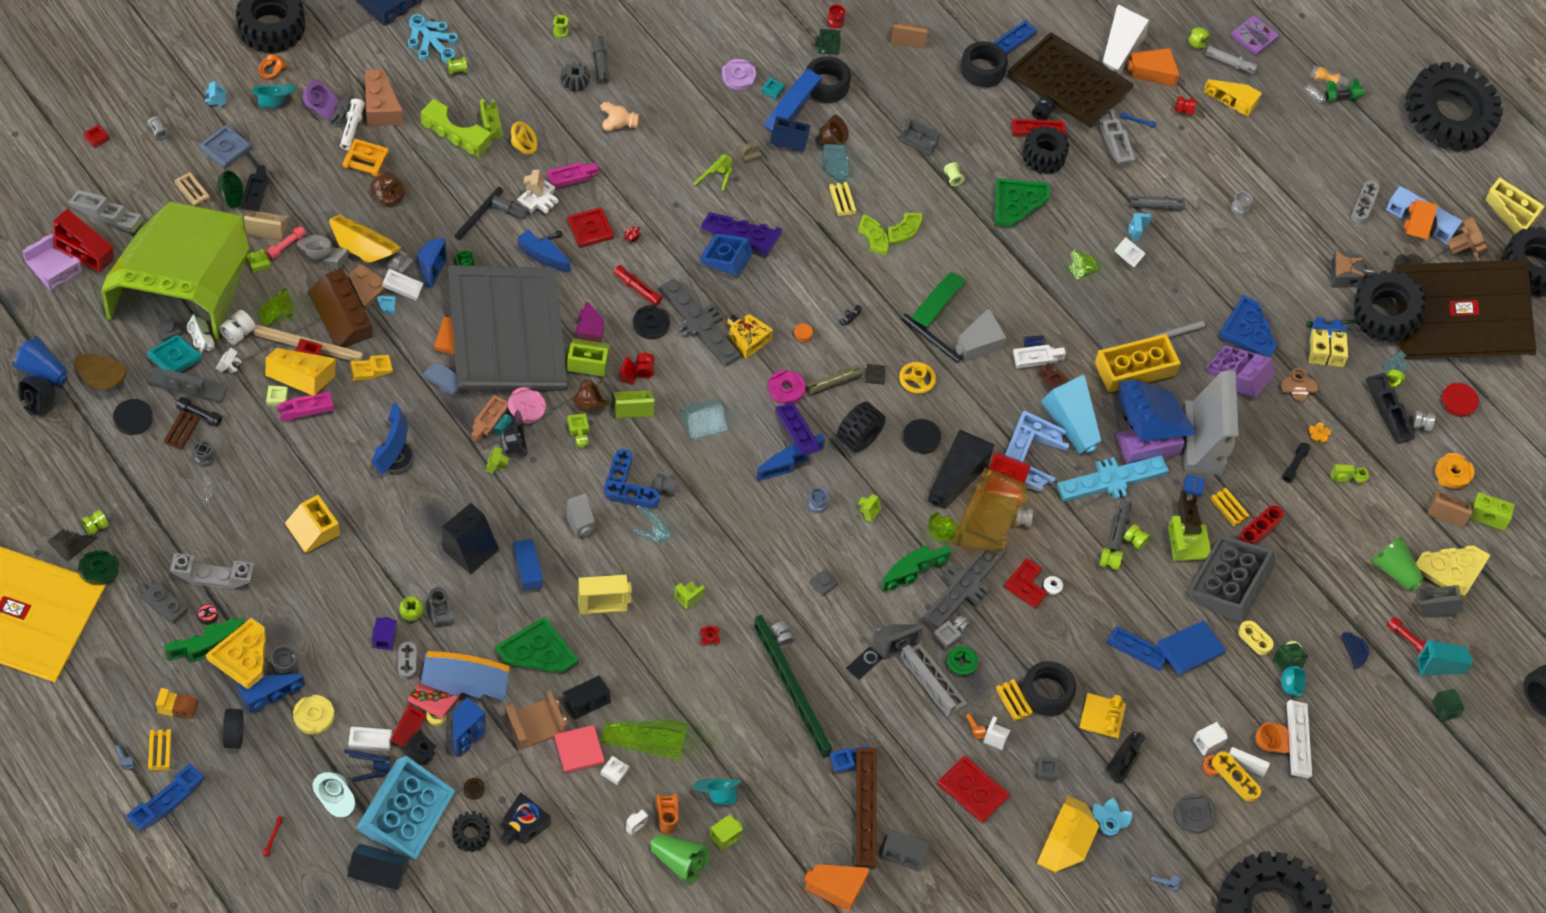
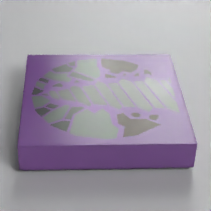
[1230,15,1279,56]

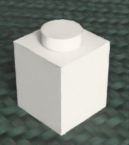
[1193,722,1228,756]

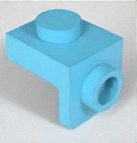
[1128,213,1151,242]

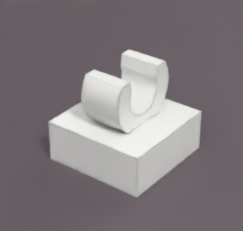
[215,348,242,373]
[601,756,629,785]

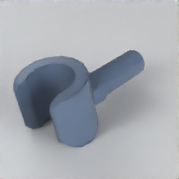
[115,744,134,770]
[1151,875,1181,891]

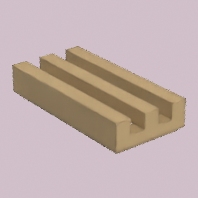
[174,172,210,207]

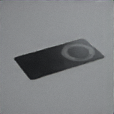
[846,647,882,680]

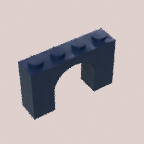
[357,0,422,26]

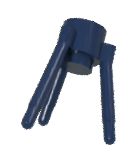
[344,749,391,781]

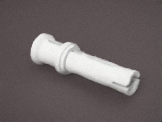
[339,99,366,151]

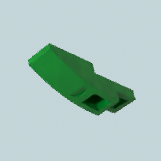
[880,545,952,592]
[164,618,244,663]

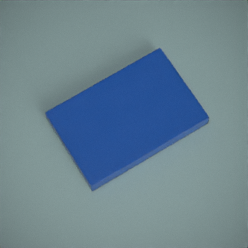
[1157,620,1227,675]

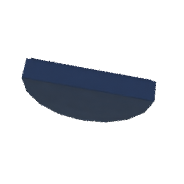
[1341,632,1369,669]

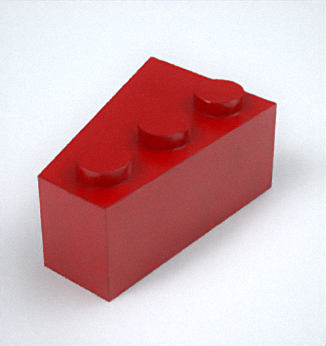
[53,209,114,272]

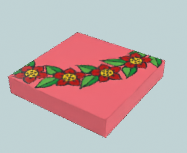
[408,682,463,719]

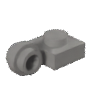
[933,616,970,649]

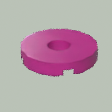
[768,370,805,404]

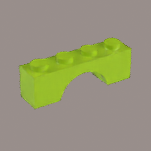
[420,99,492,158]

